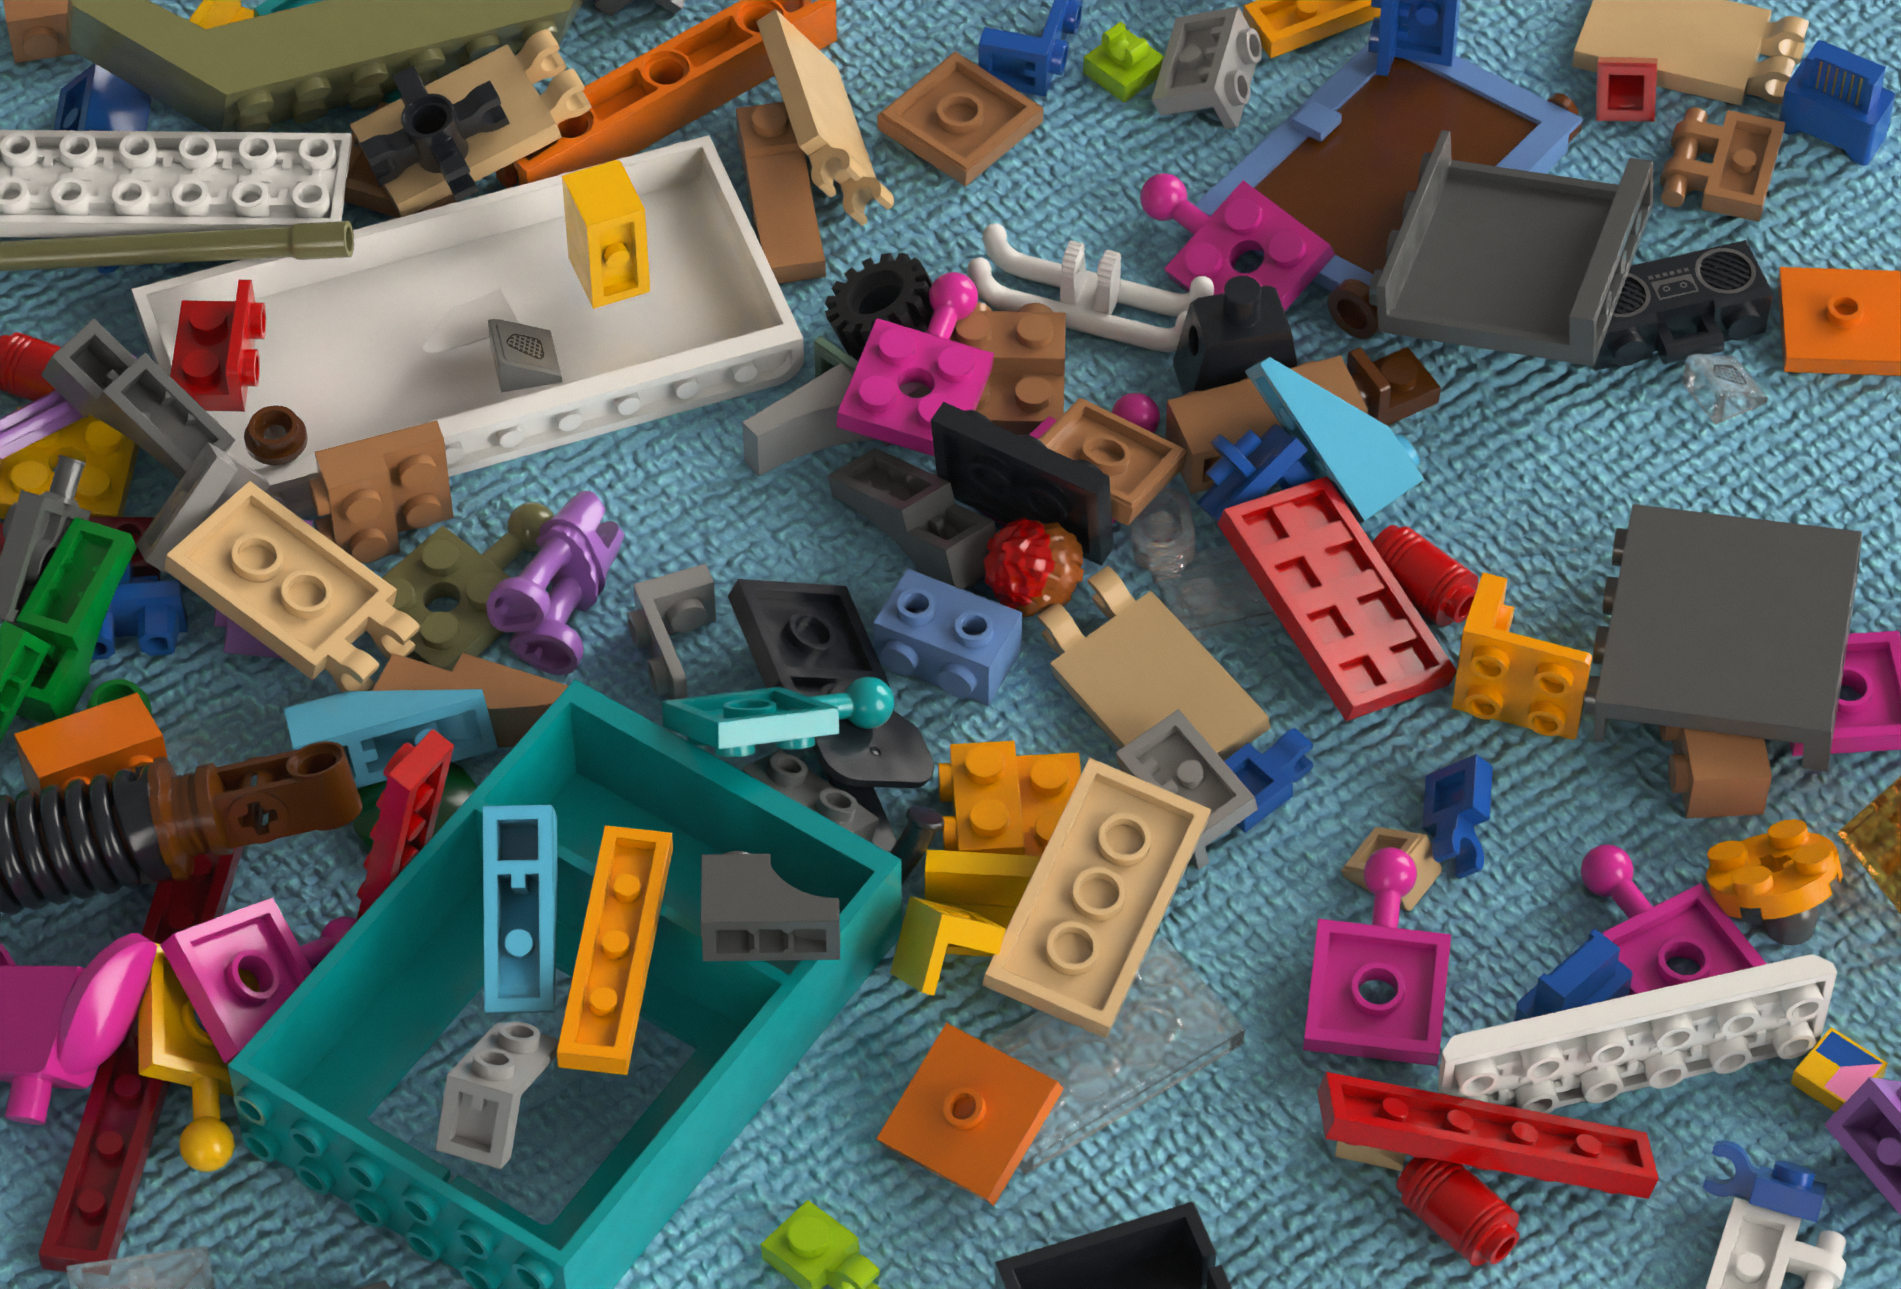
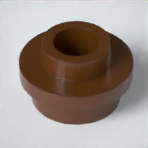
[244,405,308,465]

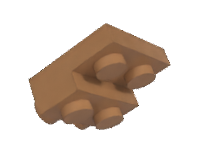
[949,302,1066,435]
[308,420,454,563]

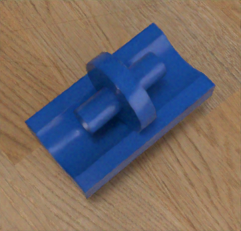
[1196,423,1316,522]
[92,560,188,660]

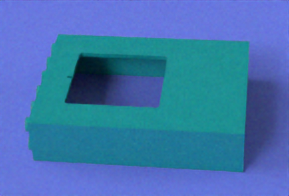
[228,679,902,1289]

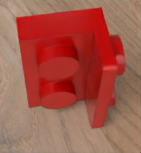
[170,279,266,412]

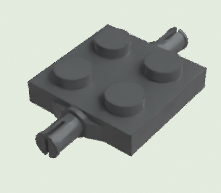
[0,455,91,628]

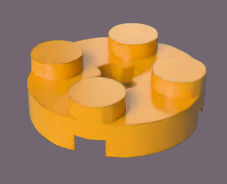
[1706,819,1843,919]

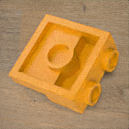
[938,741,1081,856]

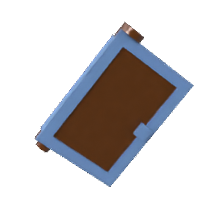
[1195,44,1582,339]

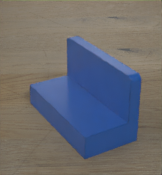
[53,63,152,131]

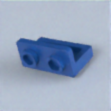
[1368,0,1460,77]

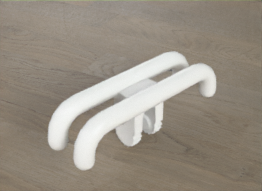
[967,223,1214,352]

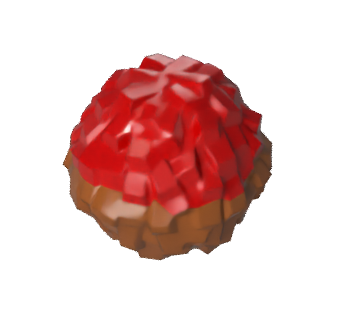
[983,517,1084,618]

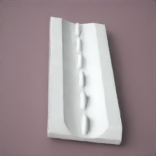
[0,130,352,238]
[1438,955,1837,1114]

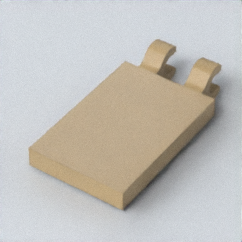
[1572,0,1809,106]
[757,9,894,226]
[349,29,591,217]
[164,481,420,692]
[1037,565,1270,761]

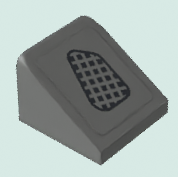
[488,319,562,393]

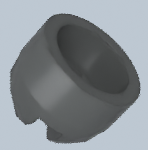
[1762,906,1818,946]

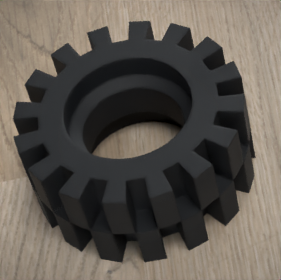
[825,253,934,362]

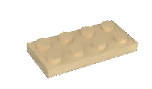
[982,757,1211,1039]

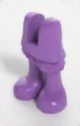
[486,491,625,675]

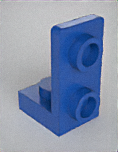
[978,0,1083,97]

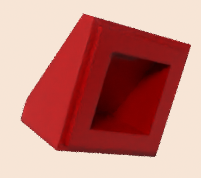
[1596,57,1658,122]

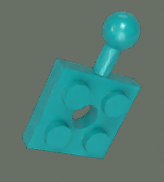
[662,677,894,757]

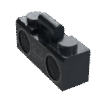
[1593,240,1772,371]

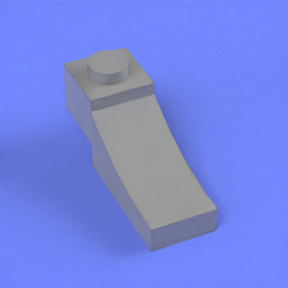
[742,363,931,476]

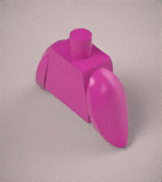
[0,933,157,1125]

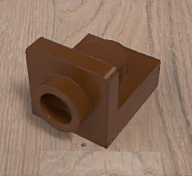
[1347,347,1441,425]

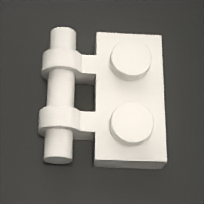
[1706,1197,1846,1289]

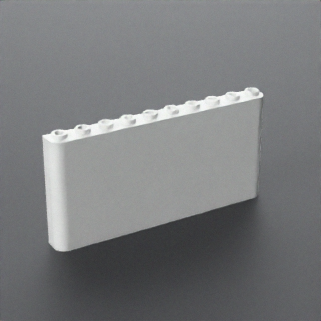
[131,135,804,518]

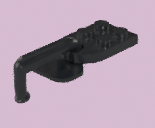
[728,579,945,886]

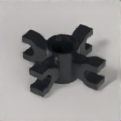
[360,66,510,202]

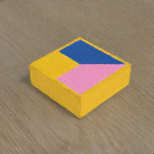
[1790,1027,1888,1113]

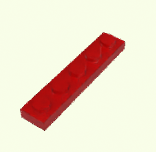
[356,729,454,919]
[1317,1072,1659,1199]

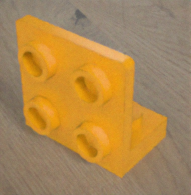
[1452,572,1592,740]

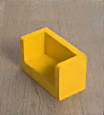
[562,160,650,309]

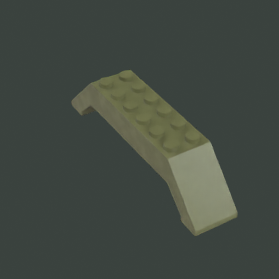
[66,0,584,132]

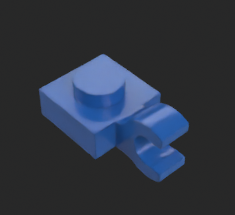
[1224,728,1313,833]
[1422,754,1493,879]
[1703,1140,1827,1223]

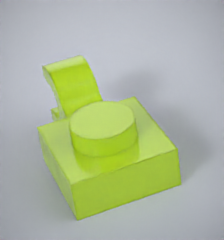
[761,1200,881,1289]

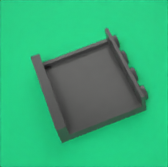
[1369,130,1653,366]
[1583,504,1862,772]

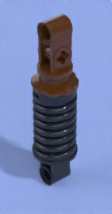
[0,741,363,916]

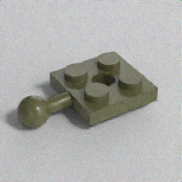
[382,502,555,671]

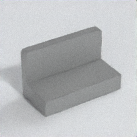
[136,441,269,574]

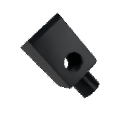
[1173,276,1298,395]

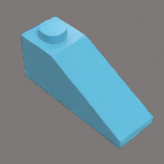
[1245,357,1424,523]
[284,689,498,788]
[483,805,558,1014]

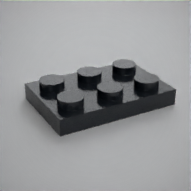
[931,402,1114,566]

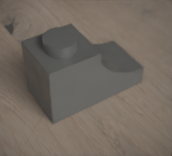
[701,851,840,961]

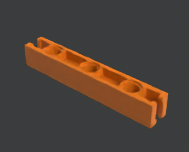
[496,0,837,188]

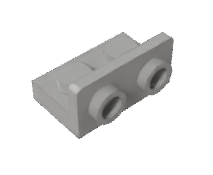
[1151,7,1262,129]
[1115,709,1258,870]

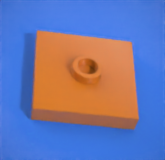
[1777,267,1901,376]
[876,1022,1064,1206]

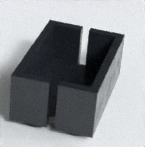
[995,1201,1232,1289]

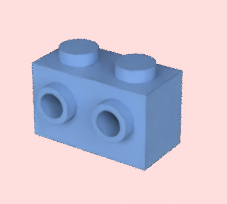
[873,568,1022,706]

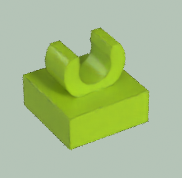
[1083,21,1164,103]

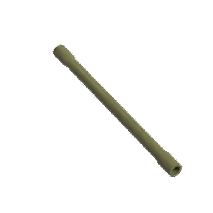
[0,221,354,271]

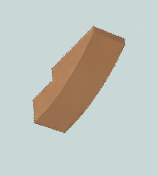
[372,653,568,747]

